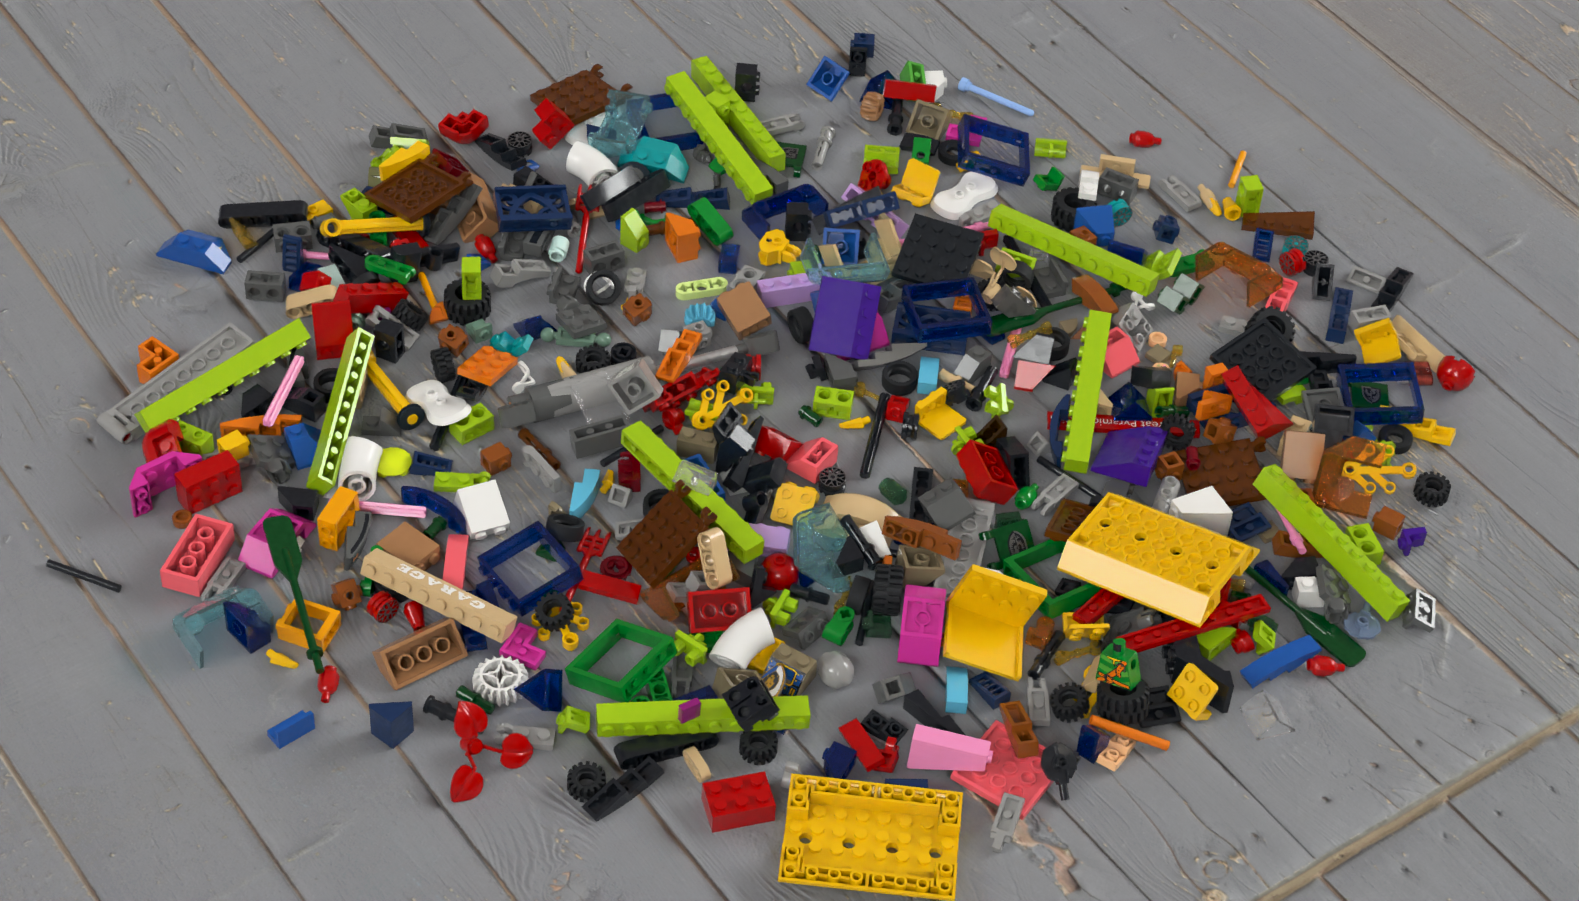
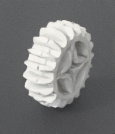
[472,655,529,707]

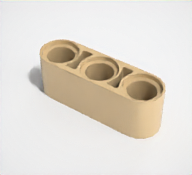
[286,285,337,319]
[697,527,732,590]

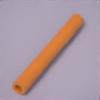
[1089,714,1170,751]

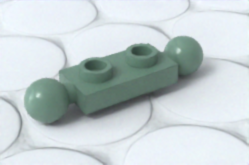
[540,326,611,348]

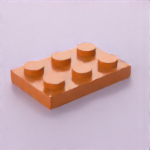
[457,345,518,386]

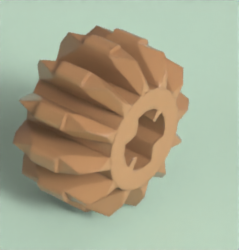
[860,92,885,121]

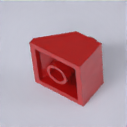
[754,425,804,461]

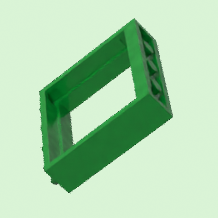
[1003,539,1102,620]
[565,618,678,703]

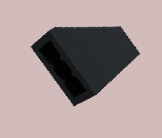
[996,436,1030,490]

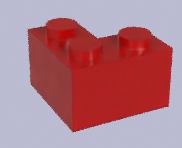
[532,98,575,150]

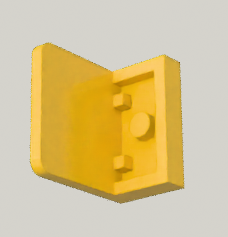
[891,158,940,207]
[1354,318,1401,369]
[915,386,966,440]
[770,482,820,529]
[1062,612,1110,641]
[1167,663,1218,721]

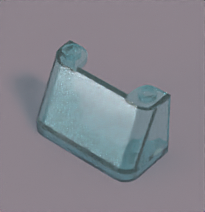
[587,89,653,158]
[793,502,850,593]

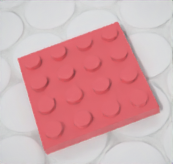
[950,720,1054,820]

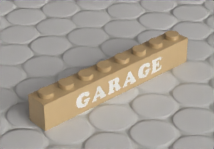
[360,548,517,643]

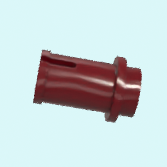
[644,199,666,214]
[1185,446,1201,471]

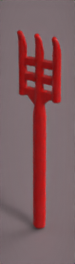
[575,184,600,274]
[559,527,612,612]

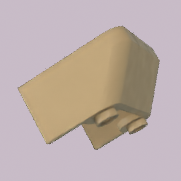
[818,218,902,285]

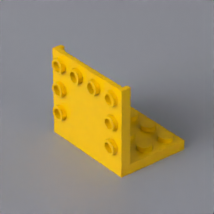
[943,564,1047,682]

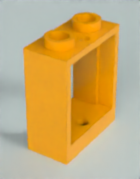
[317,486,360,552]
[275,599,342,653]

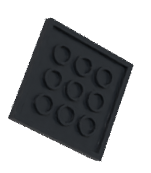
[892,213,984,297]
[1209,318,1317,402]

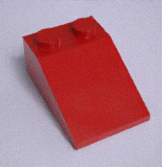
[311,300,353,360]

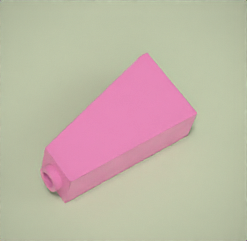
[907,724,993,771]

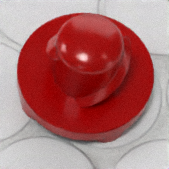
[858,159,891,191]

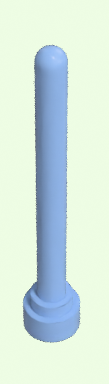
[958,77,1034,116]

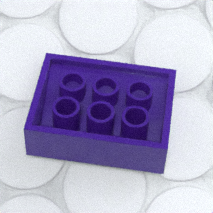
[808,276,882,360]
[1090,426,1168,487]

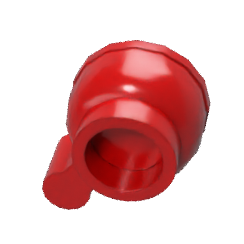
[662,408,685,435]
[1230,628,1255,654]

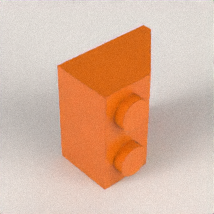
[665,212,701,263]

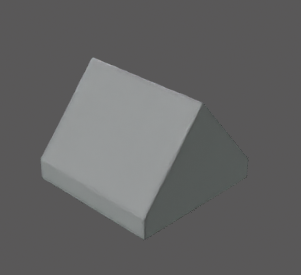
[1026,430,1051,457]
[607,483,633,508]

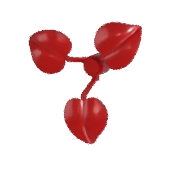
[450,701,533,802]

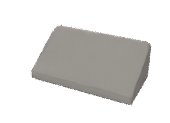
[1346,265,1387,294]

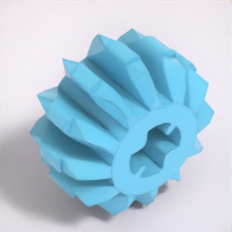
[684,302,716,328]

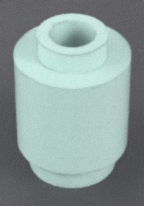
[548,236,570,262]

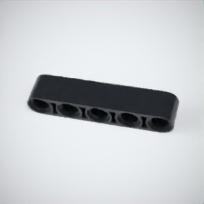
[601,169,671,222]
[218,200,308,229]
[316,224,391,259]
[614,732,719,770]

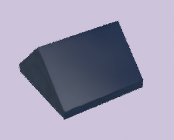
[369,701,414,749]

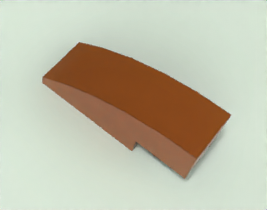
[1072,274,1118,314]
[1272,530,1324,558]
[999,700,1039,759]

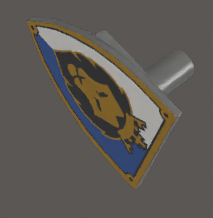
[761,663,786,697]

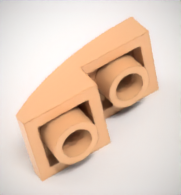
[1096,734,1137,772]

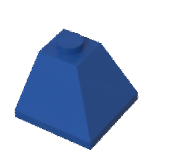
[806,55,850,102]
[1073,205,1115,247]
[821,228,860,266]
[284,422,321,470]

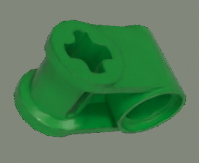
[822,606,855,646]

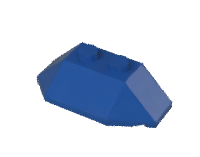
[156,230,232,275]

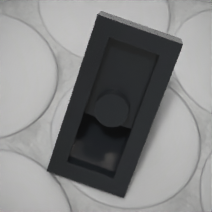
[749,564,777,608]

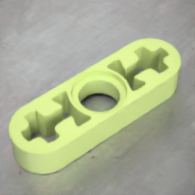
[675,277,728,301]

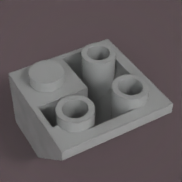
[1111,302,1154,353]

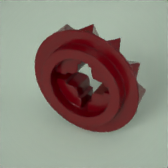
[600,555,632,581]

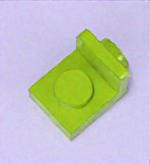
[1253,620,1276,655]
[556,705,590,734]

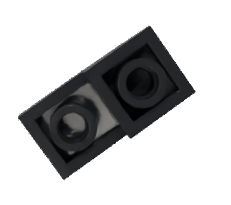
[899,133,940,156]
[861,709,909,745]

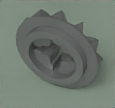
[693,142,715,163]

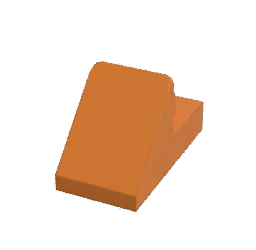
[1195,390,1233,421]

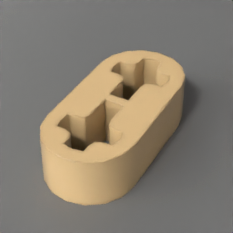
[683,746,711,783]

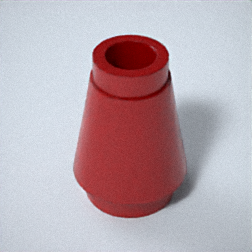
[403,601,425,632]

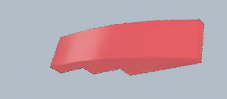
[1265,277,1298,312]
[443,534,469,590]

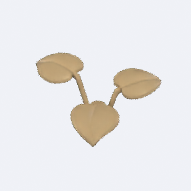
[970,247,1037,308]

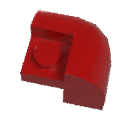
[438,109,489,144]
[142,419,184,463]

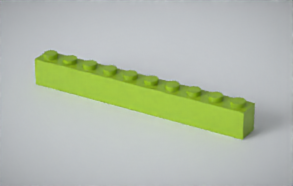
[691,56,786,172]
[664,71,773,207]
[987,204,1160,297]
[1061,310,1112,474]
[134,318,311,433]
[306,327,375,496]
[621,420,765,564]
[1253,464,1410,622]
[596,695,811,737]

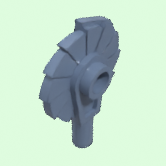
[1343,601,1381,640]

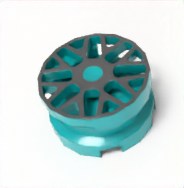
[1108,198,1133,227]
[1282,235,1309,261]

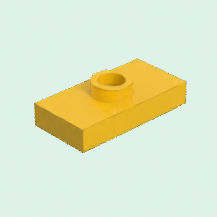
[307,199,333,224]
[747,637,785,674]

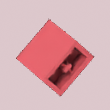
[1103,326,1140,379]
[786,437,838,484]

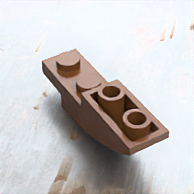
[882,515,962,561]

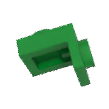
[1033,167,1065,191]

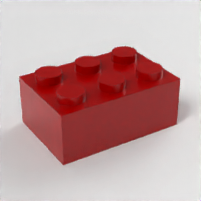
[956,439,1018,505]
[174,450,243,514]
[686,587,751,633]
[701,771,776,833]

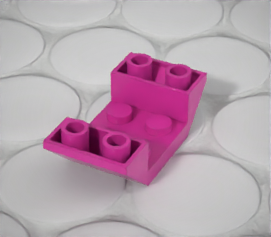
[129,451,202,518]
[238,508,317,579]
[897,585,946,667]

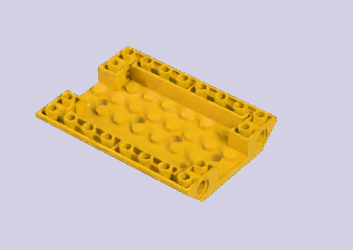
[1057,492,1260,628]
[778,773,963,901]

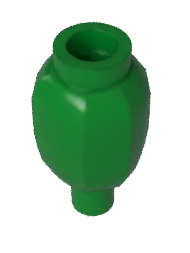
[1015,483,1039,510]

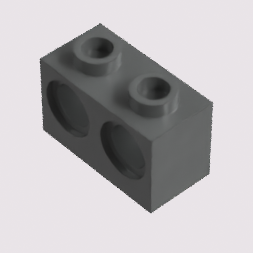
[1097,168,1139,205]
[273,221,313,253]
[583,240,625,275]
[244,270,287,302]

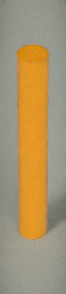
[1228,150,1247,188]
[418,272,437,309]

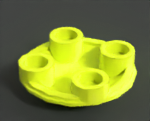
[377,447,412,478]

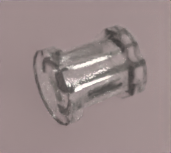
[1029,246,1048,264]

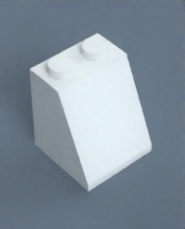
[453,480,510,540]
[1169,486,1233,536]

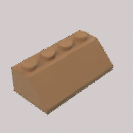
[449,172,499,243]
[372,618,469,690]

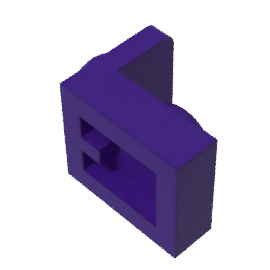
[1398,527,1427,556]

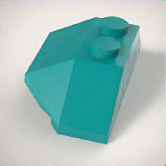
[617,136,689,183]

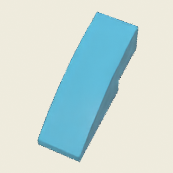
[917,356,940,394]
[569,468,600,519]
[945,666,968,714]

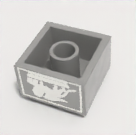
[607,358,663,415]

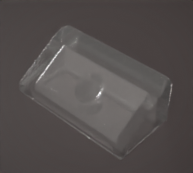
[672,459,718,496]

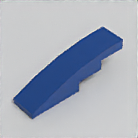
[1240,635,1322,689]

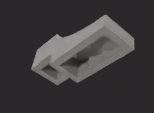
[490,259,551,288]

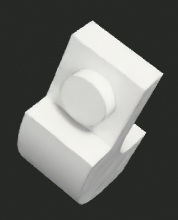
[1078,169,1099,201]

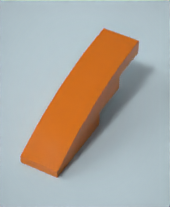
[655,329,702,383]
[220,414,302,437]

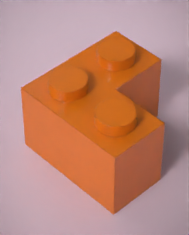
[136,336,179,385]

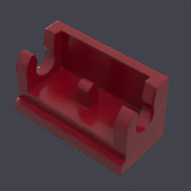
[618,451,641,492]

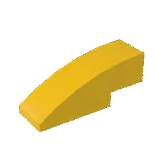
[379,141,430,181]

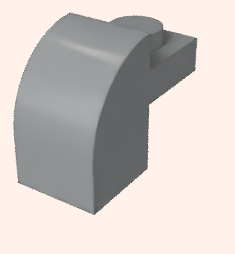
[665,571,712,608]

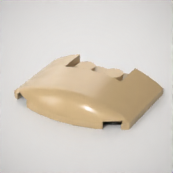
[812,493,902,548]

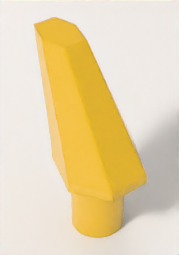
[839,416,871,429]
[600,469,615,494]
[266,649,299,669]

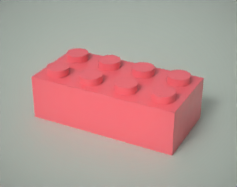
[160,514,235,597]

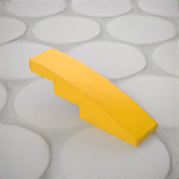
[1375,405,1456,446]

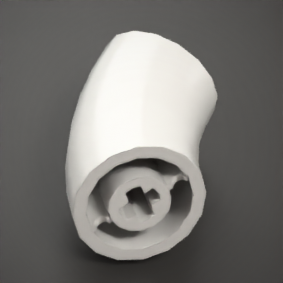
[566,141,618,188]
[338,436,383,501]
[709,607,775,669]

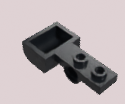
[389,242,460,283]
[1312,403,1355,483]
[742,457,788,524]

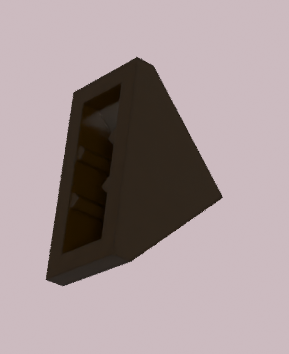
[972,414,1008,448]

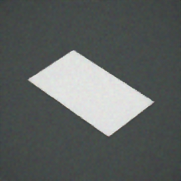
[859,520,891,558]

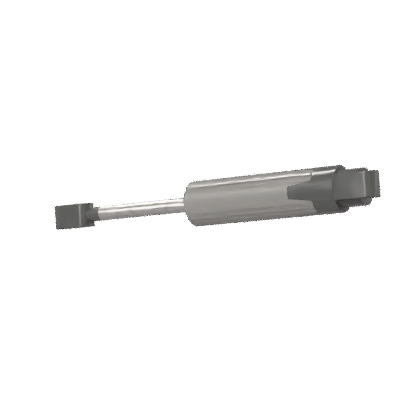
[498,330,780,428]

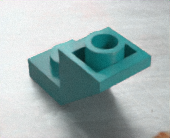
[489,331,534,357]

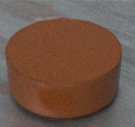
[172,509,193,529]

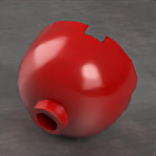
[1437,355,1475,391]
[761,553,799,591]

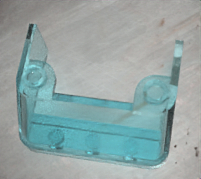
[800,232,890,285]
[172,586,274,669]

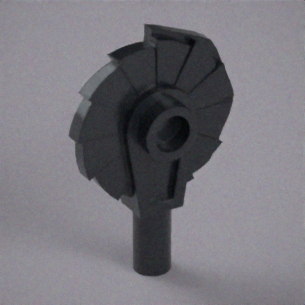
[1040,742,1077,801]

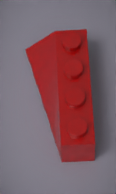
[333,282,409,313]
[1221,365,1294,440]

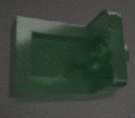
[994,511,1024,528]
[862,610,892,638]

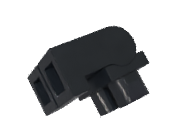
[722,676,780,733]

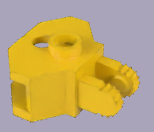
[758,229,801,266]

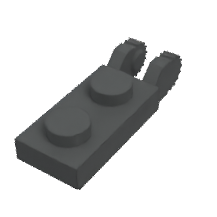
[671,652,694,700]

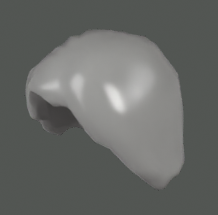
[817,650,854,689]

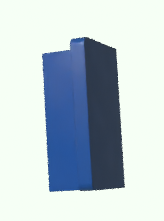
[267,710,315,749]

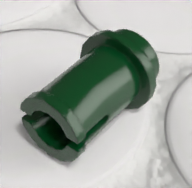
[798,405,823,427]
[422,516,447,540]

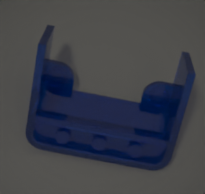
[741,184,829,242]

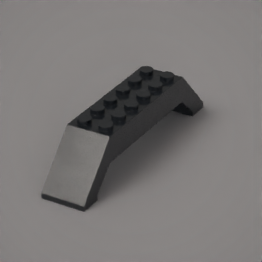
[1151,552,1234,713]

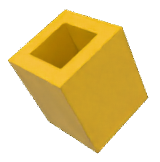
[217,430,250,461]

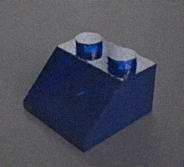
[223,601,271,654]

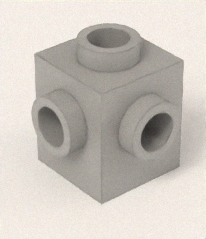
[683,320,713,350]

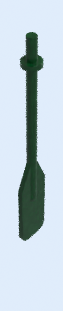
[977,282,1128,337]
[263,515,324,674]
[1244,565,1366,667]

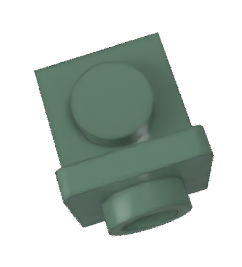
[465,319,493,344]

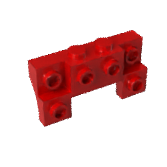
[642,367,720,413]

